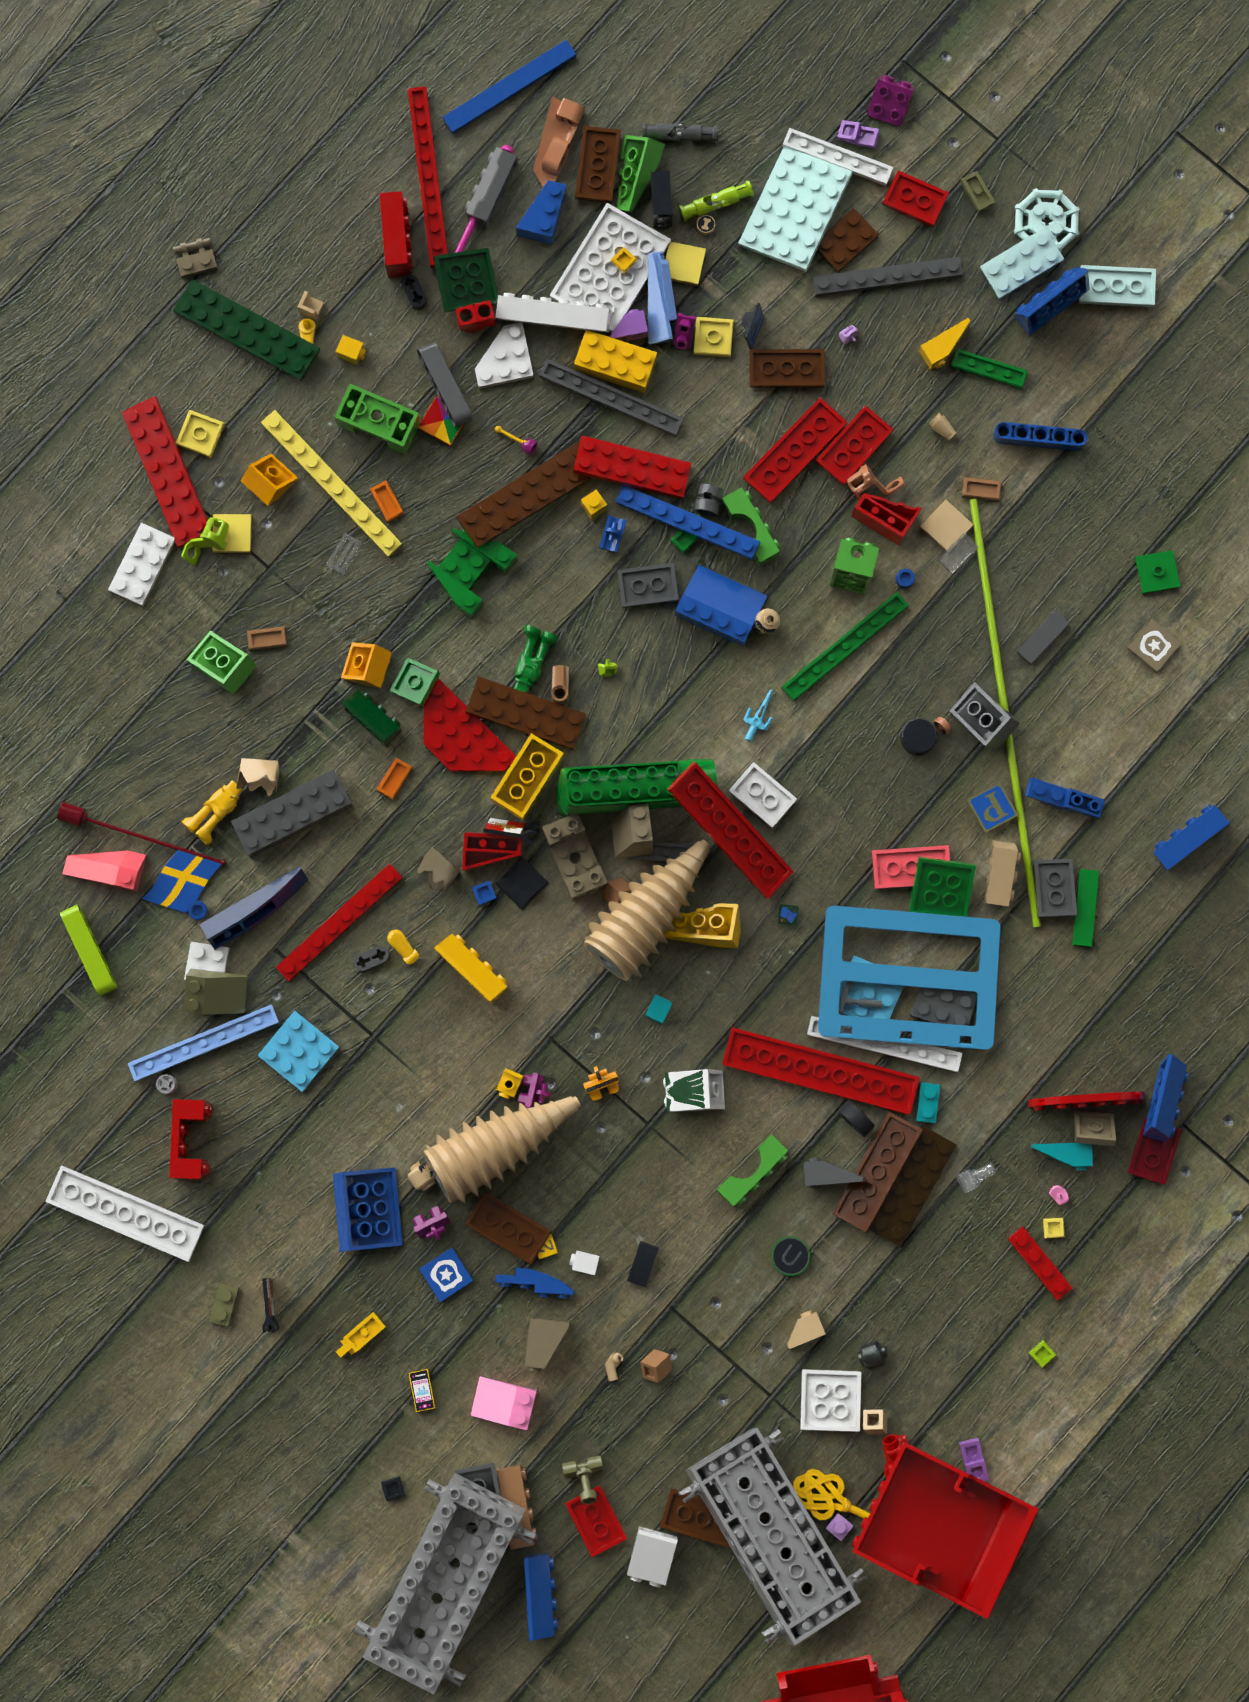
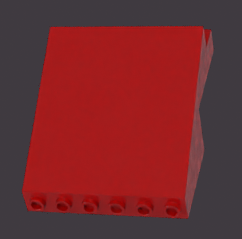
[852,1442,1040,1619]

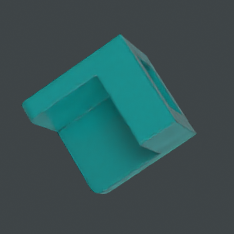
[645,994,672,1025]

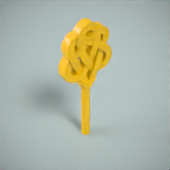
[793,1468,870,1520]

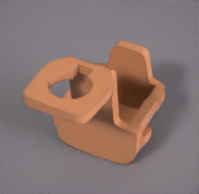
[847,464,905,500]

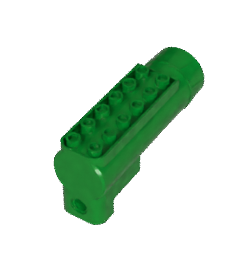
[556,759,717,817]

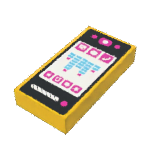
[409,1369,436,1412]

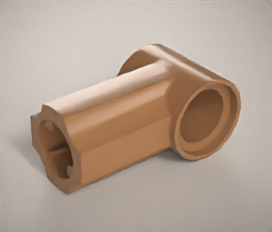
[551,665,569,705]

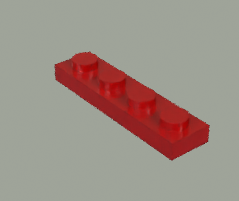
[1007,1226,1072,1300]

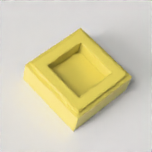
[1043,1218,1065,1238]

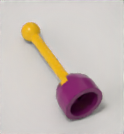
[495,426,538,455]

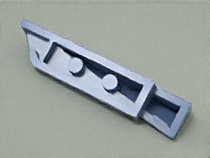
[648,251,677,345]

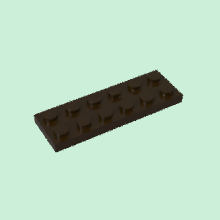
[869,1126,957,1247]

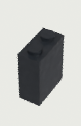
[651,171,672,230]

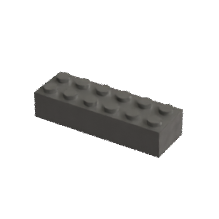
[231,769,353,858]

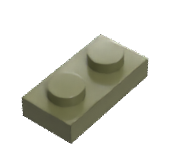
[960,171,995,213]
[209,1283,239,1327]

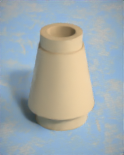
[929,413,957,440]

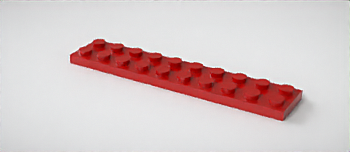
[722,1027,920,1115]

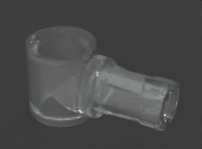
[955,1163,996,1194]

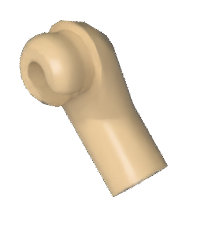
[605,1352,623,1382]

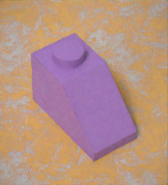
[610,309,648,342]

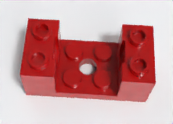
[169,1099,213,1180]

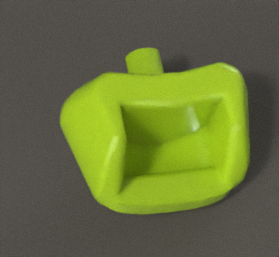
[597,659,618,677]

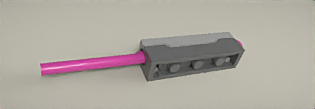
[454,145,518,253]

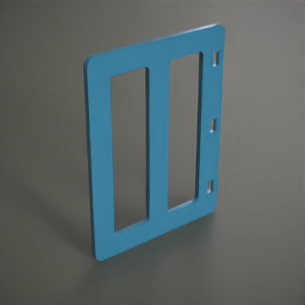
[818,906,1000,1050]

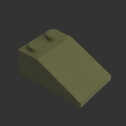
[183,969,248,1015]

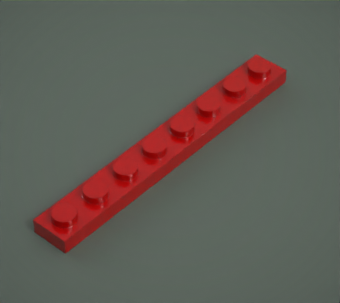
[276,863,403,982]

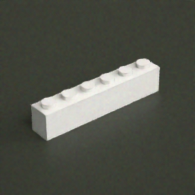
[495,293,611,333]

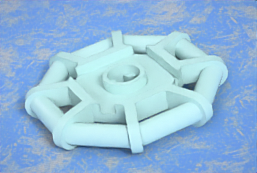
[1014,188,1080,253]

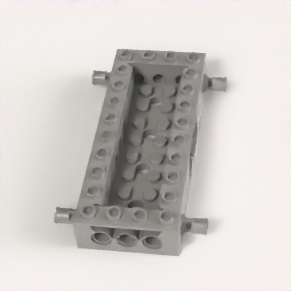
[678,1428,868,1646]
[354,1473,536,1694]

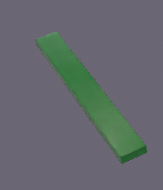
[781,592,909,702]

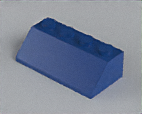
[1143,1054,1188,1142]
[524,1553,558,1641]

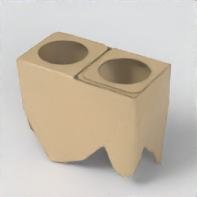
[236,758,279,796]

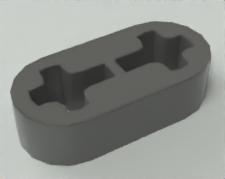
[354,946,389,972]

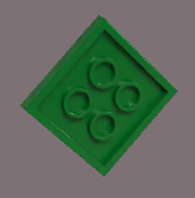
[908,856,976,917]

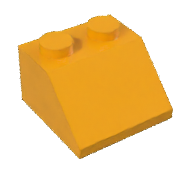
[241,453,298,505]
[341,642,392,688]

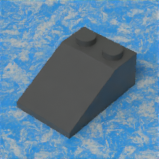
[949,683,1020,752]
[455,1463,501,1530]

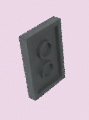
[617,563,679,609]
[1033,859,1077,918]
[910,987,977,1026]

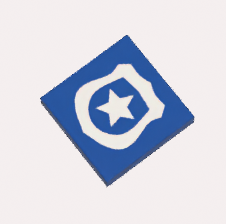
[419,1248,473,1302]

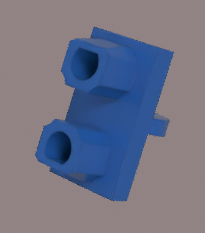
[599,515,627,553]

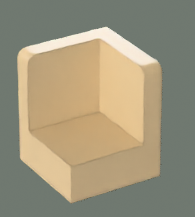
[297,291,324,321]

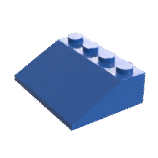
[1015,267,1090,336]
[675,565,768,647]
[333,1168,403,1252]

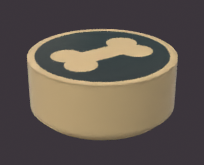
[697,215,715,235]

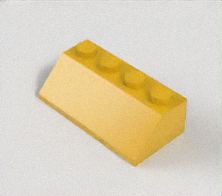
[434,934,508,1005]

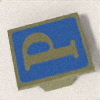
[967,782,1019,833]

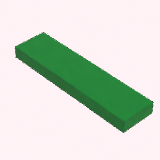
[951,348,1028,390]
[1072,869,1099,947]

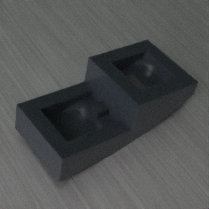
[627,1241,659,1287]

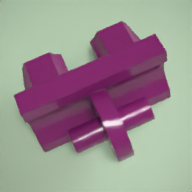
[672,313,697,350]
[518,1073,552,1108]
[413,1206,451,1241]

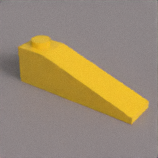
[664,903,741,949]

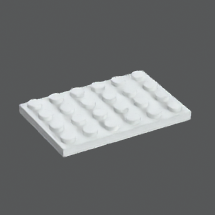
[550,203,671,333]

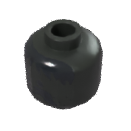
[858,1341,888,1370]

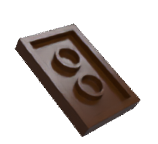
[817,208,879,273]

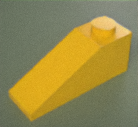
[919,318,970,370]

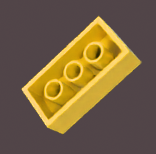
[574,330,657,393]
[490,733,564,821]

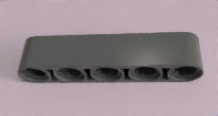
[417,342,473,427]

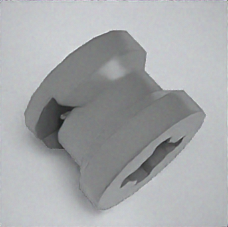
[156,1074,178,1094]

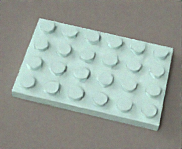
[738,146,852,272]

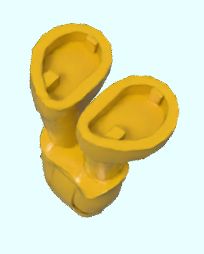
[181,780,243,846]

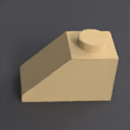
[787,1310,825,1349]

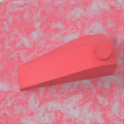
[62,850,147,892]

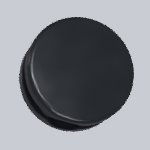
[900,718,937,755]

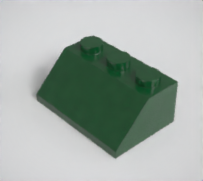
[341,690,402,748]

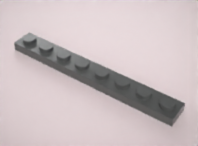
[812,257,963,297]
[539,359,684,437]

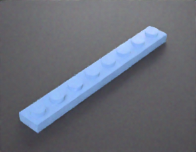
[128,1004,280,1082]

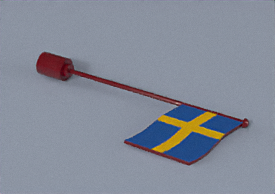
[57,802,226,913]

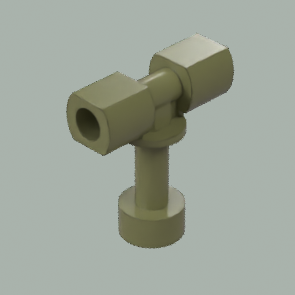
[562,1455,604,1505]

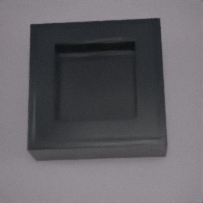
[381,1476,406,1501]

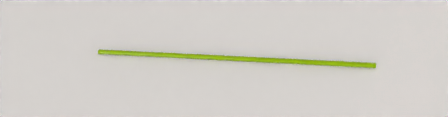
[969,499,1041,928]

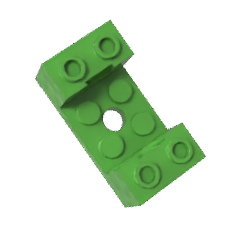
[334,384,421,455]
[829,538,879,595]

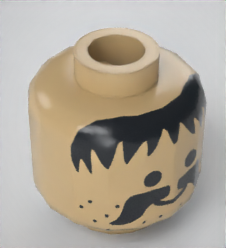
[754,608,780,635]
[408,1161,436,1192]

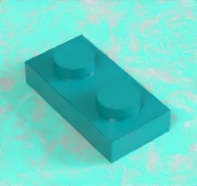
[916,1082,940,1123]

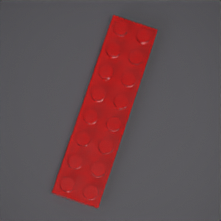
[122,396,213,548]
[667,762,794,899]

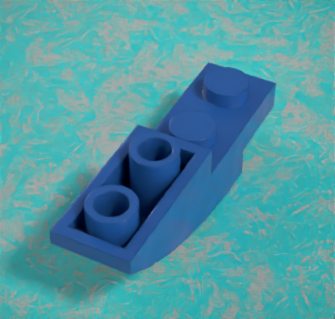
[1025,777,1105,818]
[496,1268,574,1298]

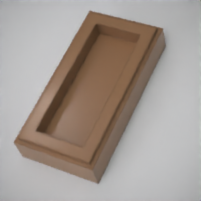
[962,477,1002,501]
[247,626,287,651]

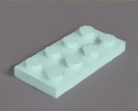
[980,227,1064,299]
[1079,265,1156,307]

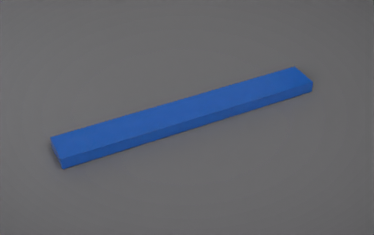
[442,40,577,134]

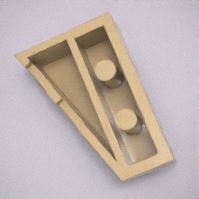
[985,840,1021,906]

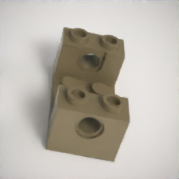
[542,814,608,901]

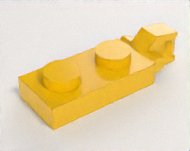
[336,1312,386,1358]

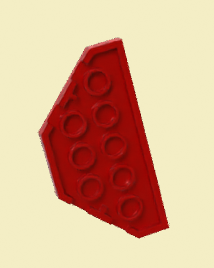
[423,678,516,772]

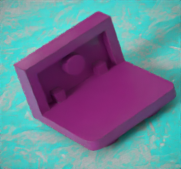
[867,75,915,126]

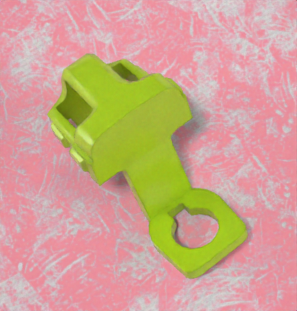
[181,517,229,565]

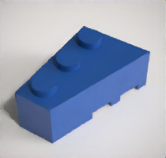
[516,180,567,244]

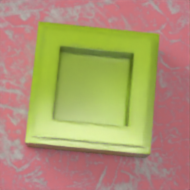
[1028,1340,1056,1368]

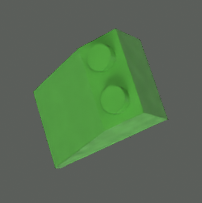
[186,631,257,695]

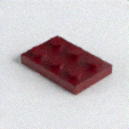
[1127,1117,1182,1185]

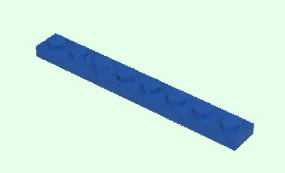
[615,485,760,560]

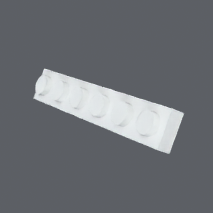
[782,128,893,186]

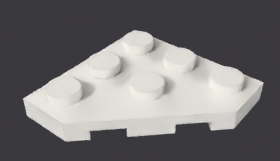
[475,322,534,389]

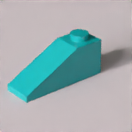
[1031,1143,1093,1171]

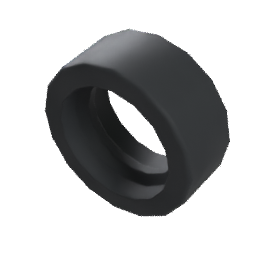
[838,1101,875,1137]

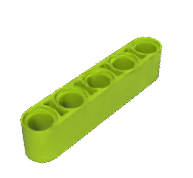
[60,904,117,997]

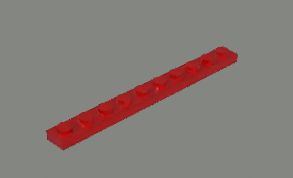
[408,86,448,268]

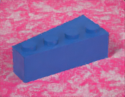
[1153,804,1229,870]

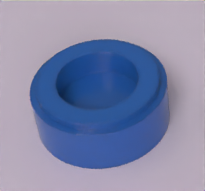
[896,569,915,589]
[188,901,208,920]

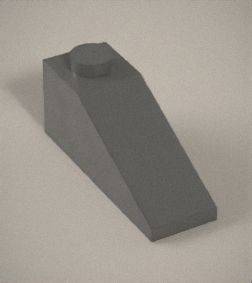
[804,1158,867,1186]

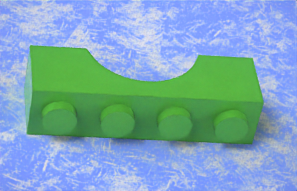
[722,487,781,567]
[717,1134,788,1206]

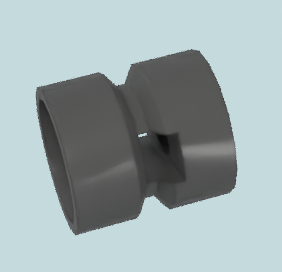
[694,484,724,517]

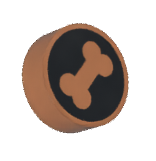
[933,717,952,735]

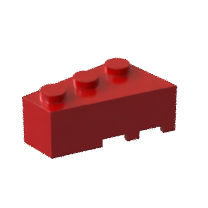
[851,493,922,545]
[462,832,523,871]

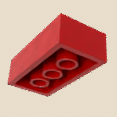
[379,191,413,278]

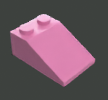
[471,1376,537,1430]

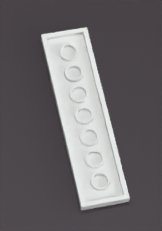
[45,1165,205,1262]

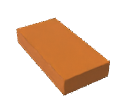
[370,480,404,523]
[376,758,413,800]

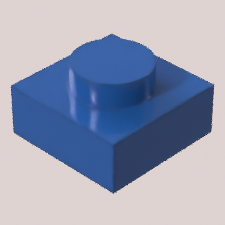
[472,880,497,906]

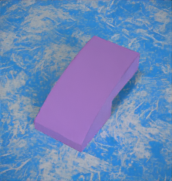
[837,120,880,149]
[959,1438,989,1481]

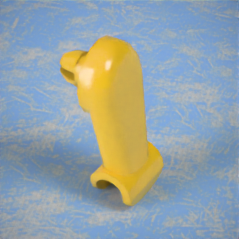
[299,318,316,344]
[387,929,419,965]

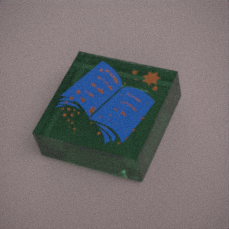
[777,904,799,926]

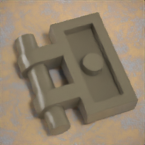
[173,238,218,278]

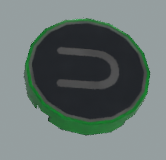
[771,1237,810,1276]

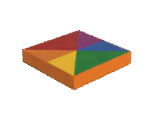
[418,396,464,447]

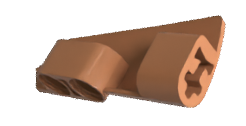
[533,97,585,187]

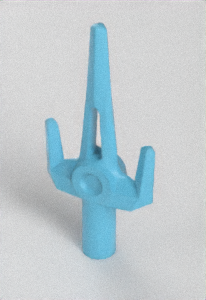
[744,689,773,742]

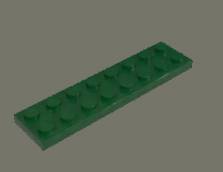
[173,279,320,381]

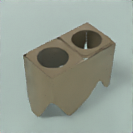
[414,847,461,895]

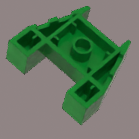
[427,528,518,619]

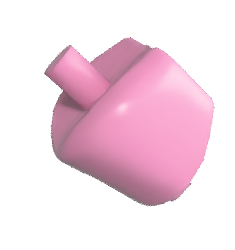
[1049,1185,1069,1205]

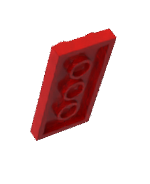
[816,405,894,486]

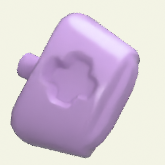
[839,325,859,344]

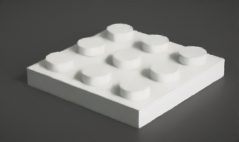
[800,1369,861,1432]

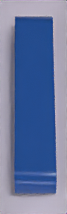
[993,422,1088,451]

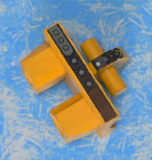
[583,1066,619,1101]

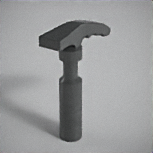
[839,982,882,1014]

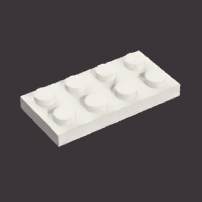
[108,523,175,606]

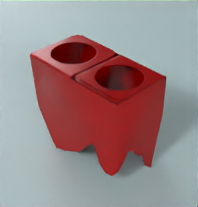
[456,300,496,333]

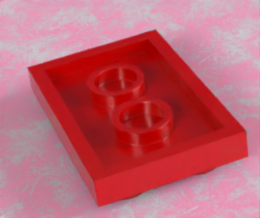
[882,170,949,227]
[565,1485,627,1557]

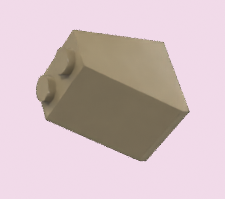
[611,804,653,859]
[525,1318,570,1372]

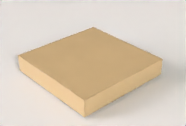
[920,499,974,553]

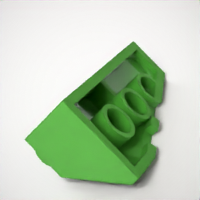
[617,135,665,212]

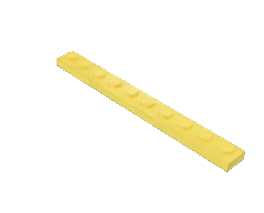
[261,410,402,558]

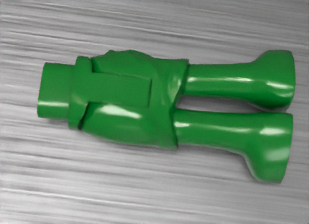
[514,625,559,693]

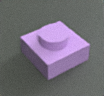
[826,1513,853,1541]

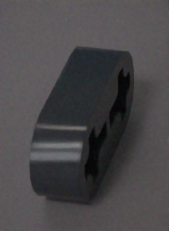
[401,274,427,310]

